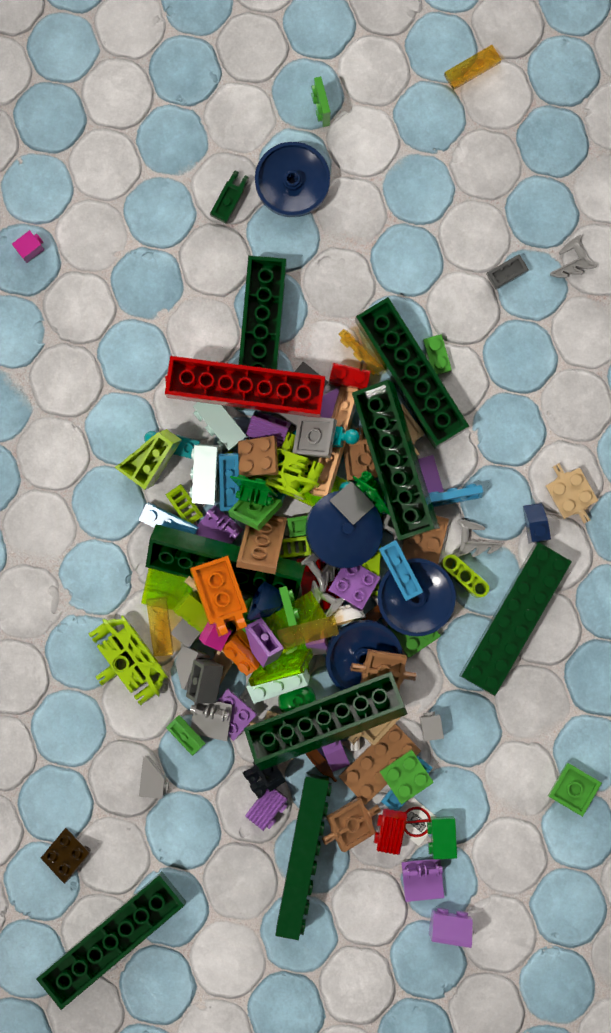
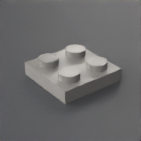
[292,416,337,458]

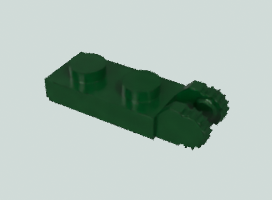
[210,170,250,224]

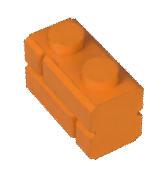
[222,629,261,676]

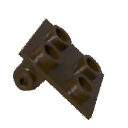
[41,828,91,884]

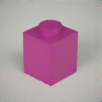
[12,230,44,263]
[199,622,232,652]

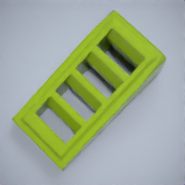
[165,484,204,524]
[279,536,313,558]

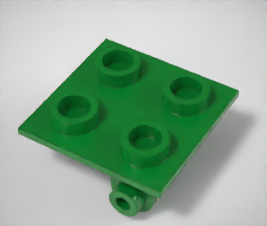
[353,471,390,515]
[230,475,278,506]

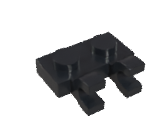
[243,762,286,799]

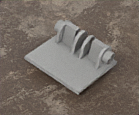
[190,701,233,741]

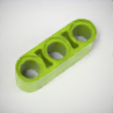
[441,554,489,598]

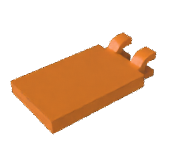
[190,556,248,637]

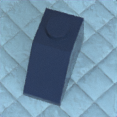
[523,503,551,544]
[247,581,283,621]

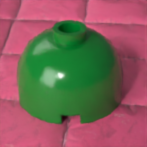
[278,685,316,713]

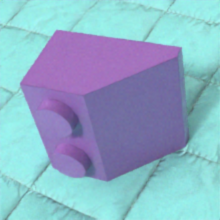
[428,908,473,948]

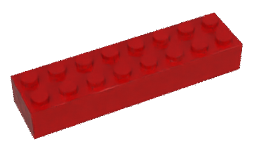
[165,356,325,417]

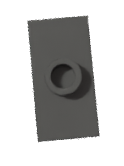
[486,254,529,290]

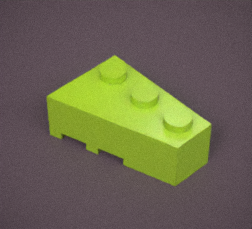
[114,429,182,490]
[173,591,233,633]

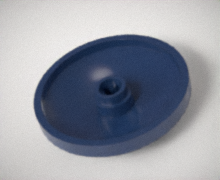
[255,142,330,217]
[306,491,383,569]
[378,558,456,636]
[325,620,403,690]

